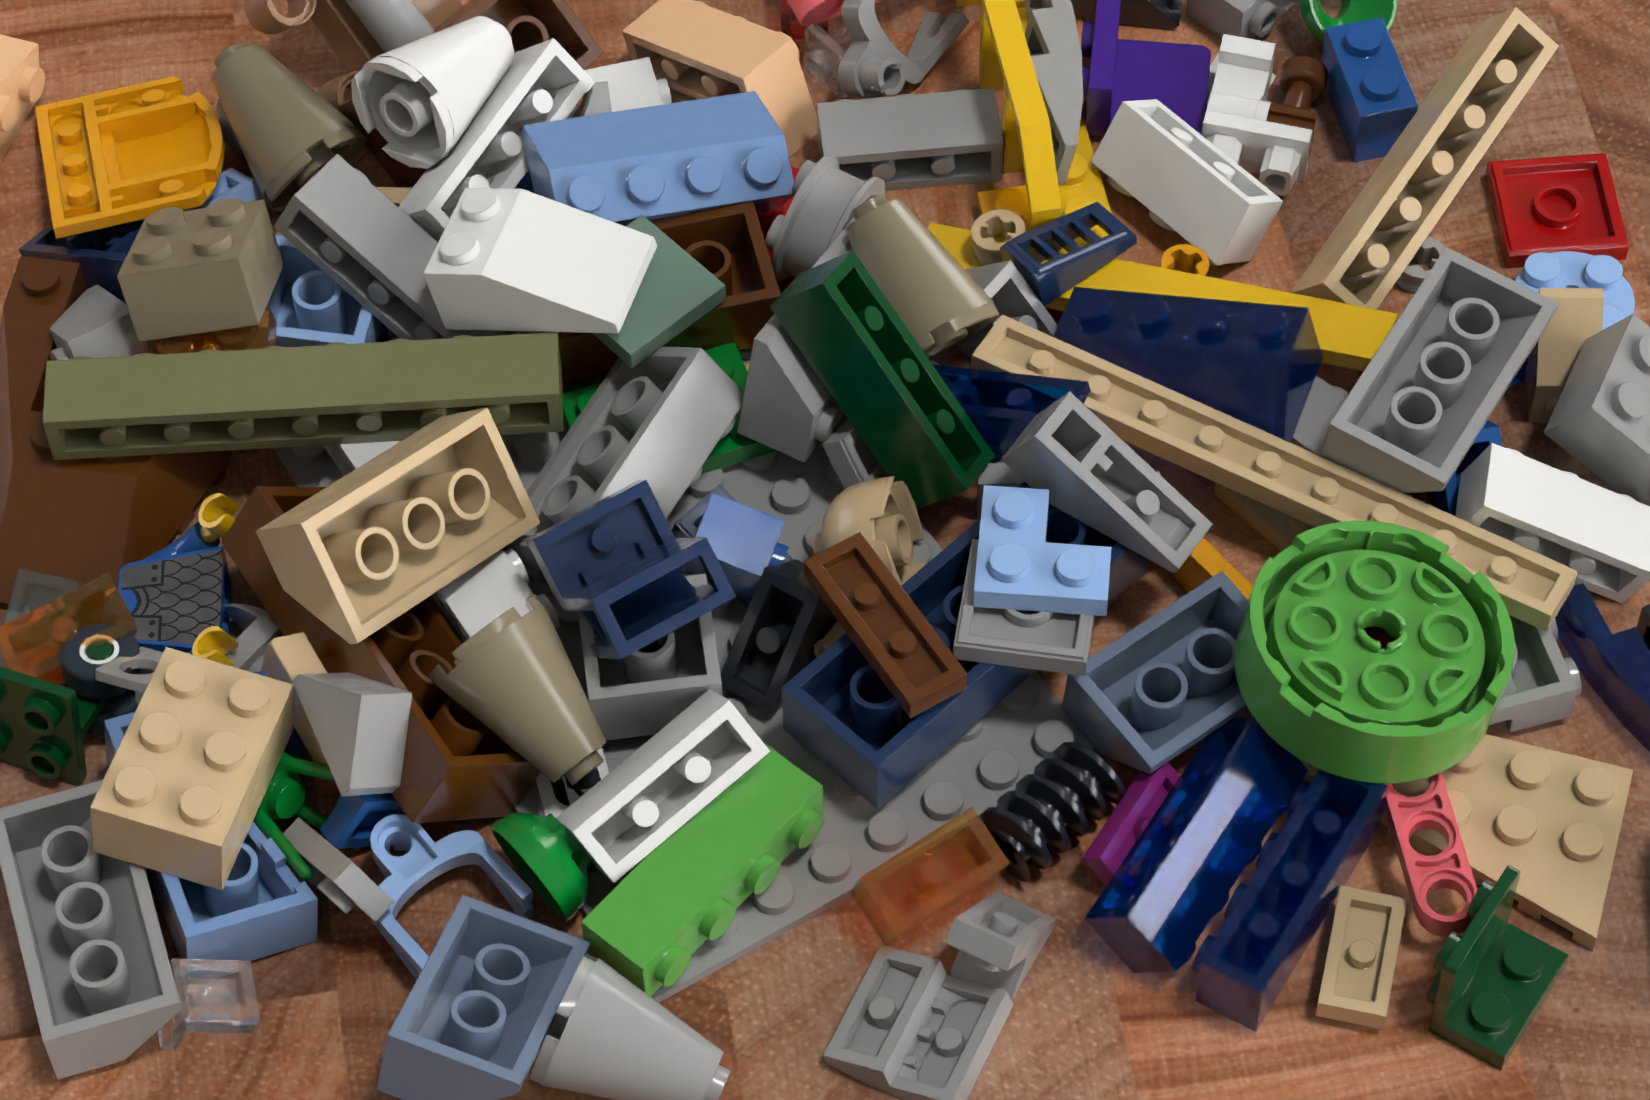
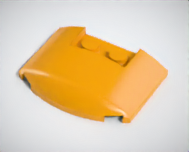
[35,76,225,239]

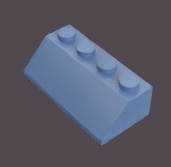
[521,91,795,226]

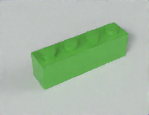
[581,742,825,997]

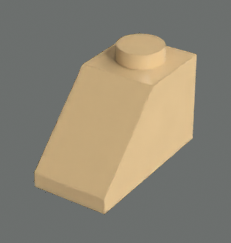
[1523,288,1604,423]

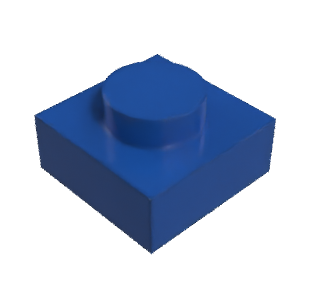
[320,793,405,849]

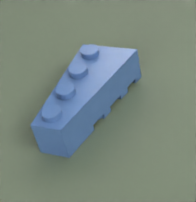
[104,712,318,980]

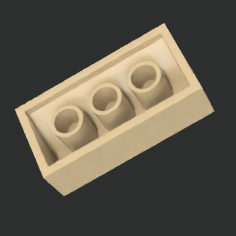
[255,407,540,644]

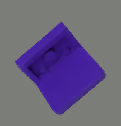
[1081,0,1211,136]

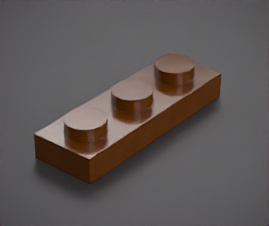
[804,532,967,718]

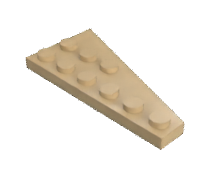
[1228,709,1633,951]

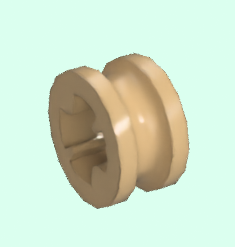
[971,209,1026,266]

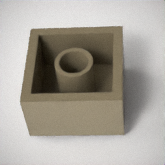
[117,198,284,342]

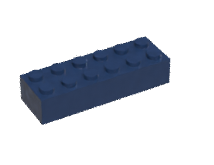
[782,481,1149,809]

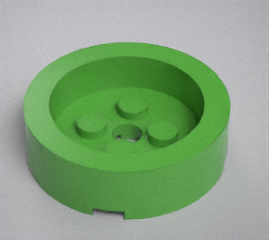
[1234,521,1515,783]

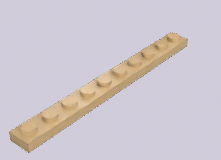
[971,314,1578,632]

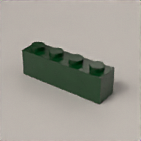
[770,250,995,509]

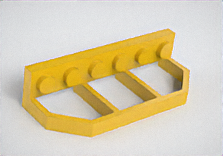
[955,0,1112,247]

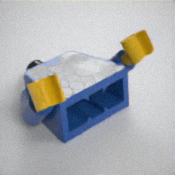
[81,493,239,667]

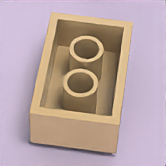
[90,647,294,890]

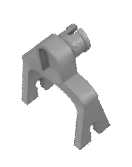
[838,0,970,98]

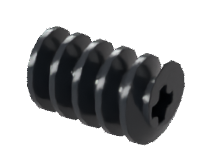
[977,742,1126,883]

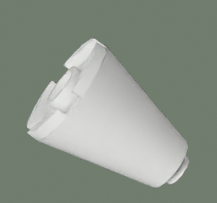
[351,16,514,169]

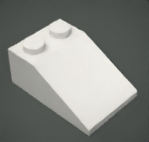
[423,187,657,333]

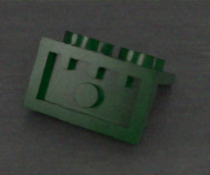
[1426,865,1568,1070]

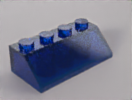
[1054,287,1323,443]

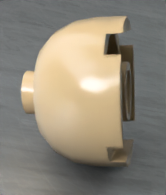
[813,476,926,585]

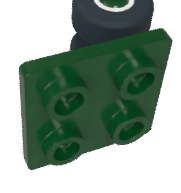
[0,624,141,786]

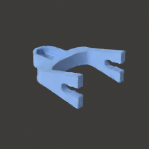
[370,814,534,980]

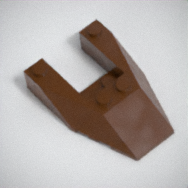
[0,256,245,620]

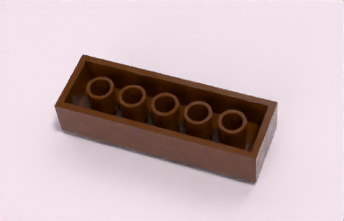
[221,486,540,823]

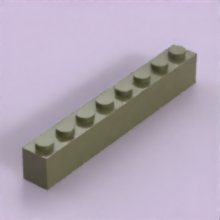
[43,332,564,460]

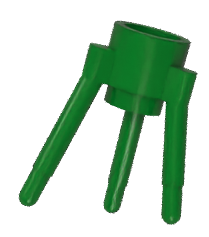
[253,752,362,880]

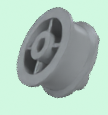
[765,155,885,281]

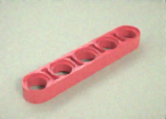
[1370,636,1477,937]

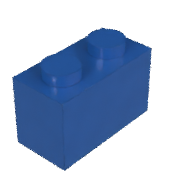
[1321,17,1418,162]

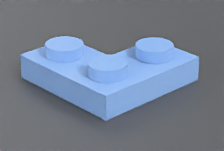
[973,485,1111,616]

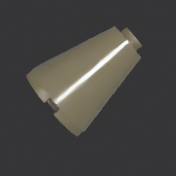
[211,42,367,212]
[846,194,1000,362]
[429,594,607,785]

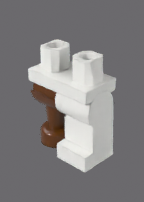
[1202,34,1329,196]

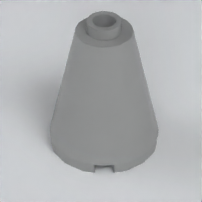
[529,954,731,1100]

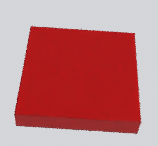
[1485,153,1629,269]

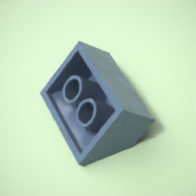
[1062,571,1249,774]
[376,895,590,1100]

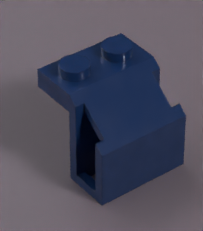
[526,479,736,659]

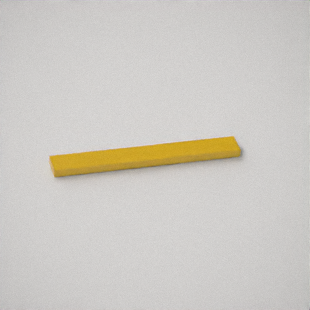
[928,222,1398,371]

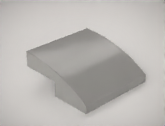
[823,945,1014,1100]

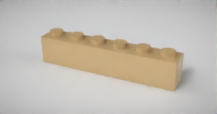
[1290,7,1559,309]

